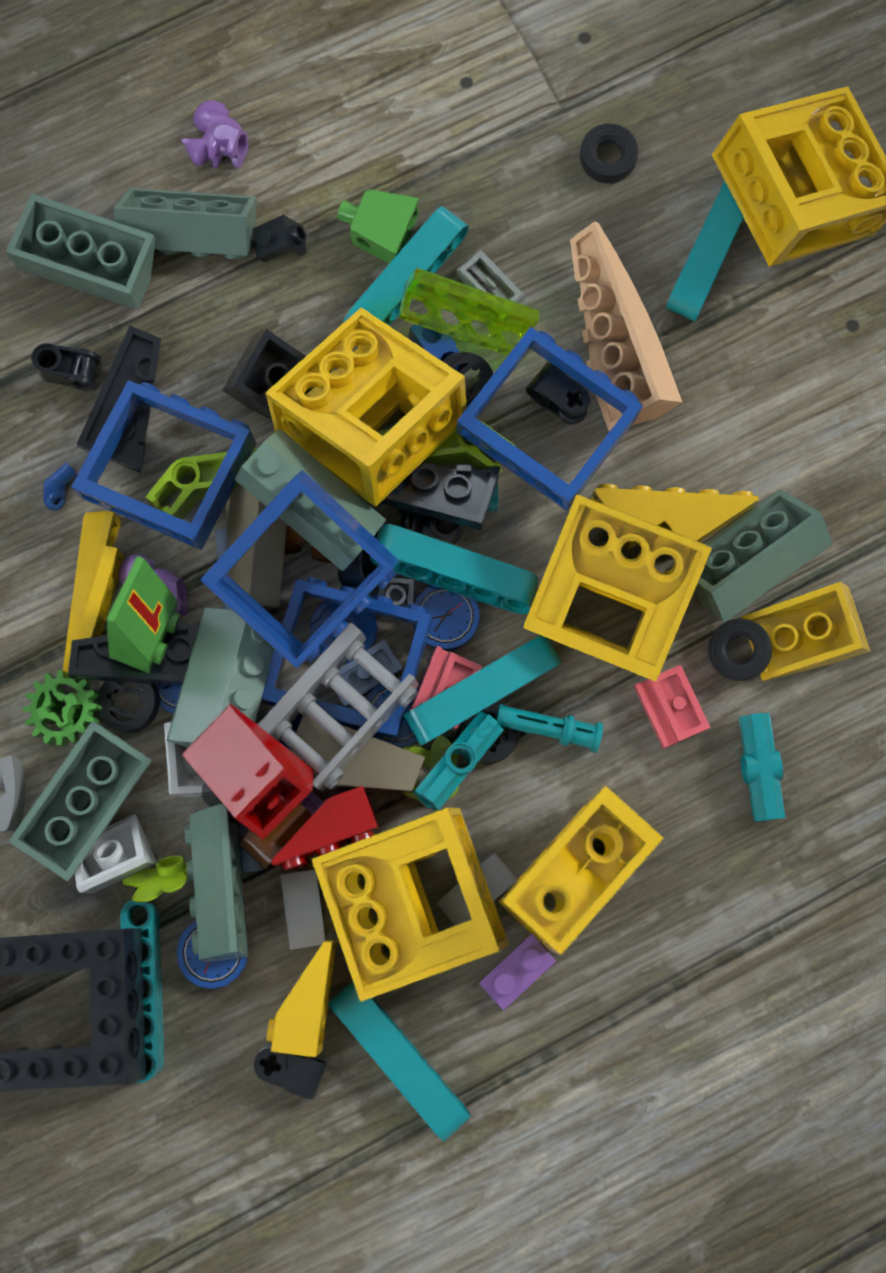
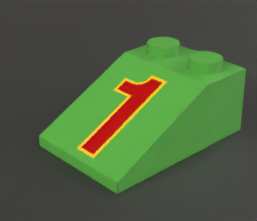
[106,556,181,673]

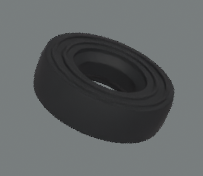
[580,123,638,183]
[708,618,772,681]

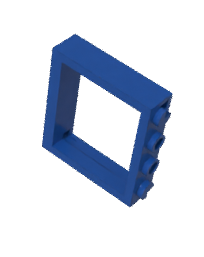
[457,327,643,511]
[71,380,256,550]
[200,470,398,668]
[261,577,432,741]

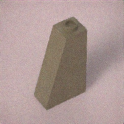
[226,485,287,612]
[289,713,428,793]

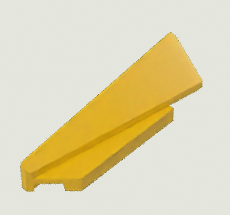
[63,511,125,673]

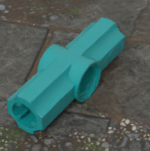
[413,711,503,812]
[738,713,786,822]

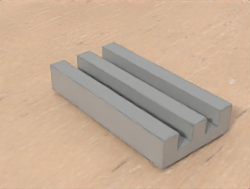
[456,250,525,320]

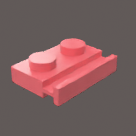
[409,646,482,731]
[633,664,711,749]

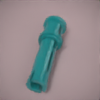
[495,704,603,753]

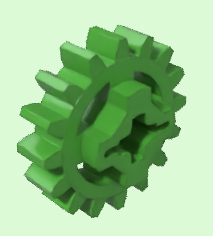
[23,670,102,747]

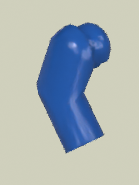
[43,462,77,511]

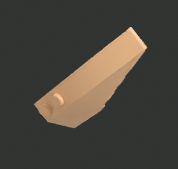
[570,221,683,431]

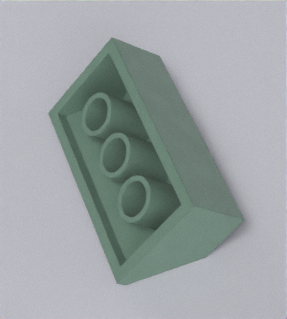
[113,188,257,259]
[6,193,156,310]
[234,428,386,571]
[694,489,833,623]
[166,608,281,748]
[8,721,152,882]
[185,804,248,962]

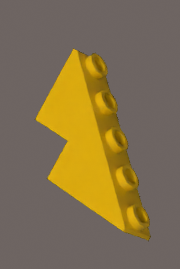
[591,484,759,551]

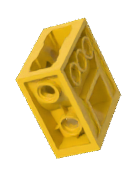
[712,86,886,267]
[266,308,466,507]
[523,494,712,682]
[498,786,663,955]
[311,808,510,1002]

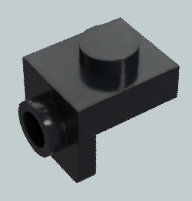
[253,215,307,262]

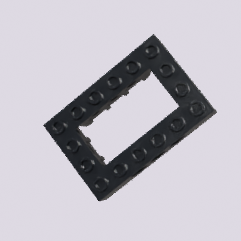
[0,928,146,1091]

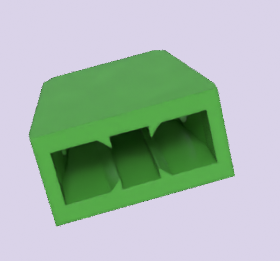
[337,189,419,264]

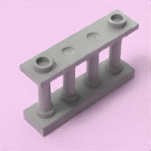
[258,622,419,792]

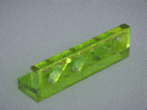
[398,268,540,356]

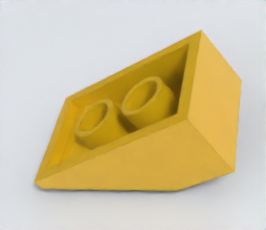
[741,581,871,682]
[267,940,337,1057]

